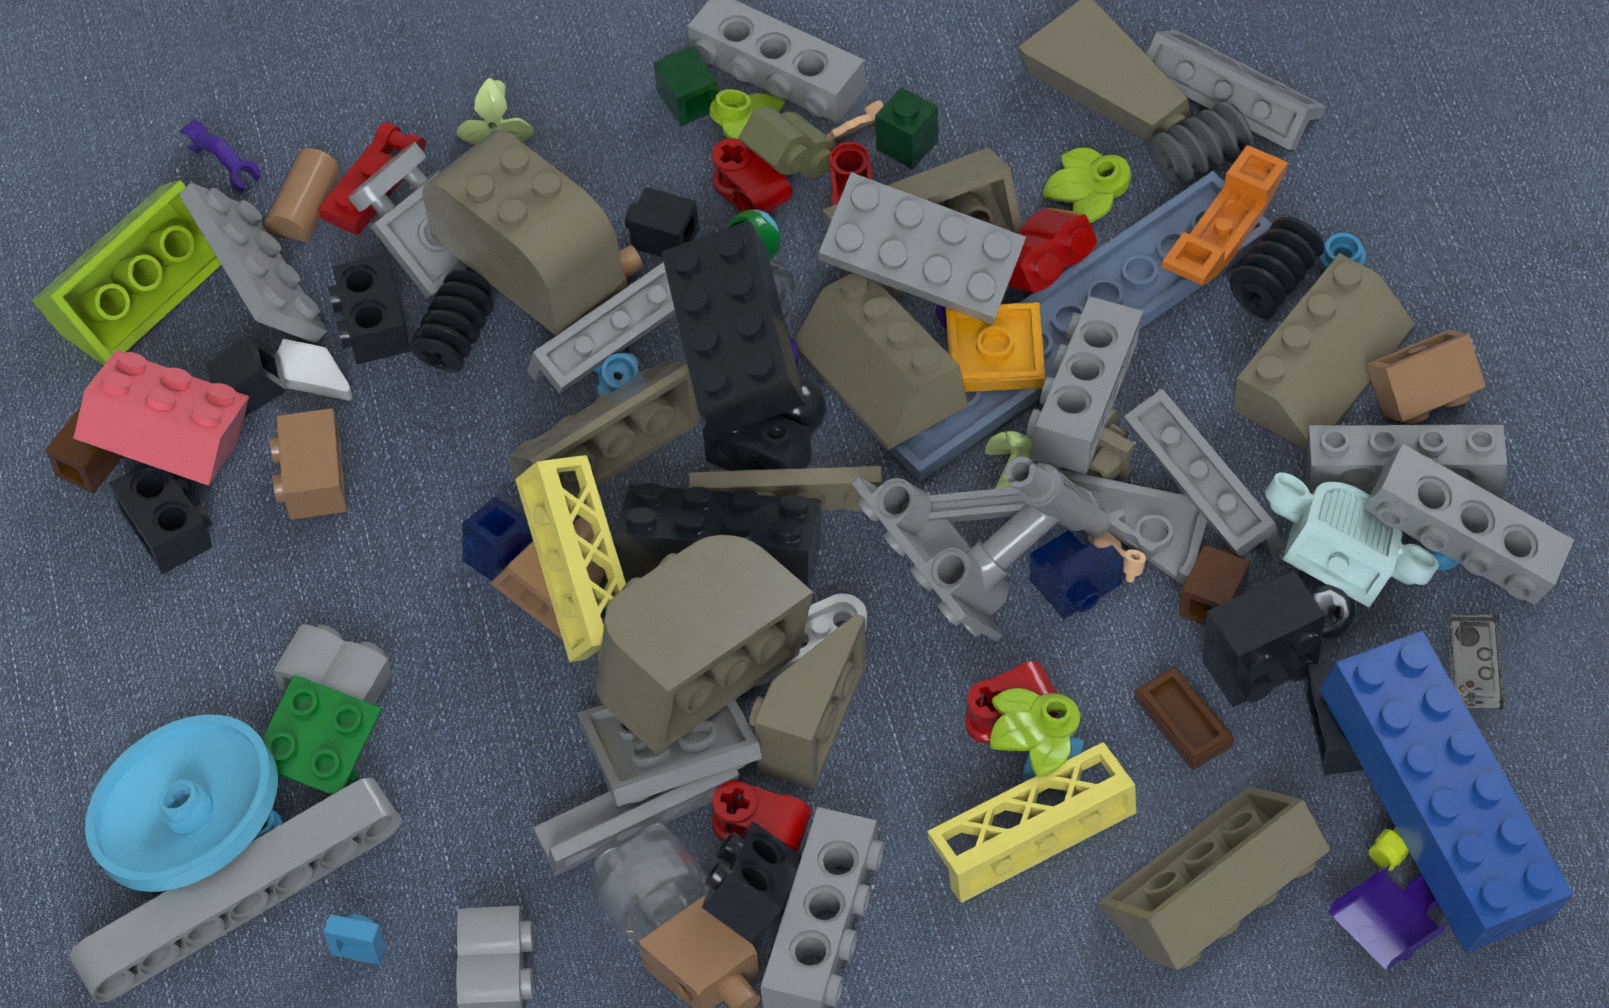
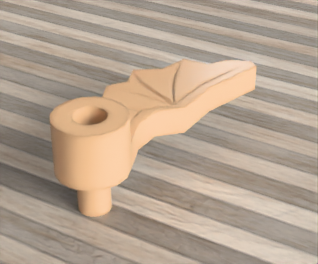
[826,100,884,142]
[1088,531,1146,583]

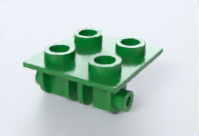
[262,674,383,795]

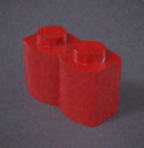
[1008,208,1097,292]

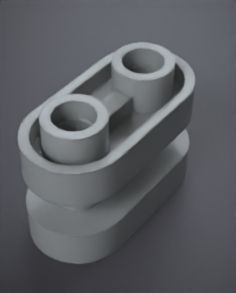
[348,142,440,225]

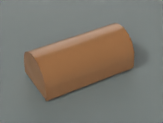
[264,148,341,242]

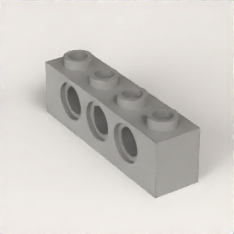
[687,0,866,124]
[1026,296,1143,474]
[1305,425,1507,497]
[1364,443,1574,605]
[761,807,885,1008]

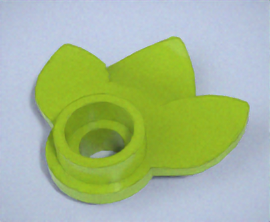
[709,89,785,139]
[1043,148,1132,223]
[989,688,1081,777]

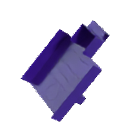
[1329,864,1449,970]

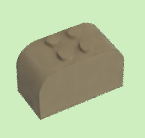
[422,130,624,336]
[595,535,813,754]

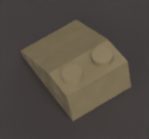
[749,614,866,789]

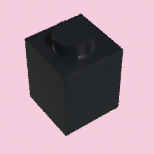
[625,187,699,257]
[207,336,287,417]

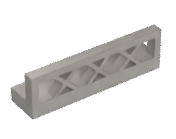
[1146,30,1327,150]
[527,262,676,394]
[1124,389,1283,557]
[533,769,739,876]

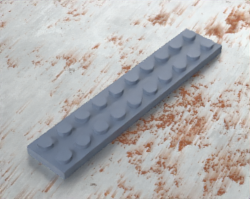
[860,171,1272,482]

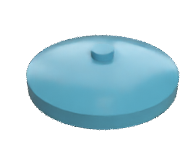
[85,715,278,892]

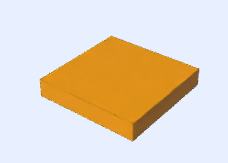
[946,302,1046,392]

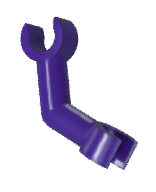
[179,119,261,193]

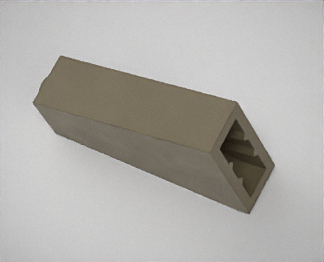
[1018,0,1191,143]

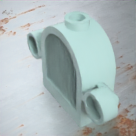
[1265,473,1439,607]

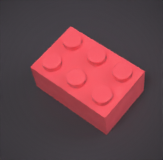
[74,350,249,486]

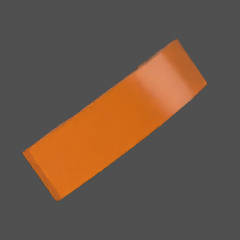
[1161,145,1288,286]

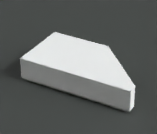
[277,339,352,401]

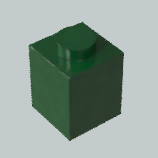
[653,46,718,127]
[875,87,939,170]

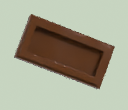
[1134,666,1234,771]

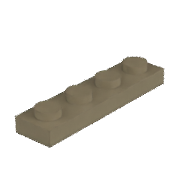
[689,466,882,512]

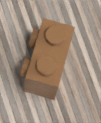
[1366,329,1486,425]
[270,408,347,520]

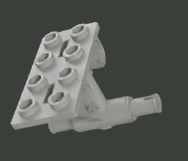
[852,456,1111,641]

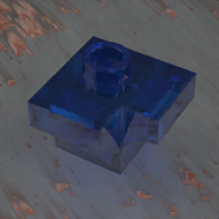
[462,497,533,581]
[1029,530,1124,620]

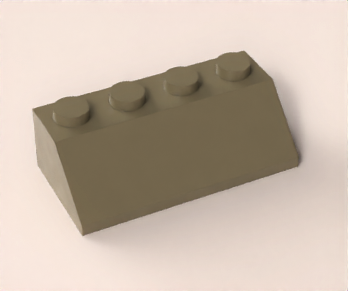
[822,147,1022,298]
[1234,253,1415,451]
[794,273,968,450]
[508,360,700,497]
[1097,786,1330,970]

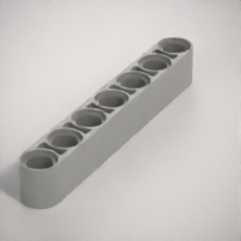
[69,778,402,1002]

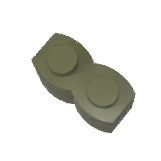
[738,107,838,179]

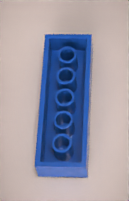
[1319,631,1573,953]

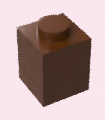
[45,409,123,494]
[1180,544,1250,626]

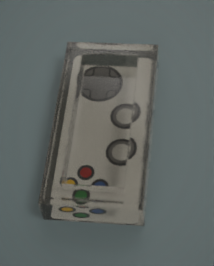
[1447,614,1505,709]

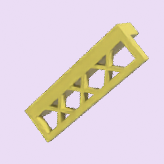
[515,455,626,662]
[927,742,1137,903]

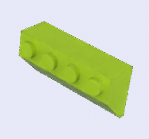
[32,180,221,365]

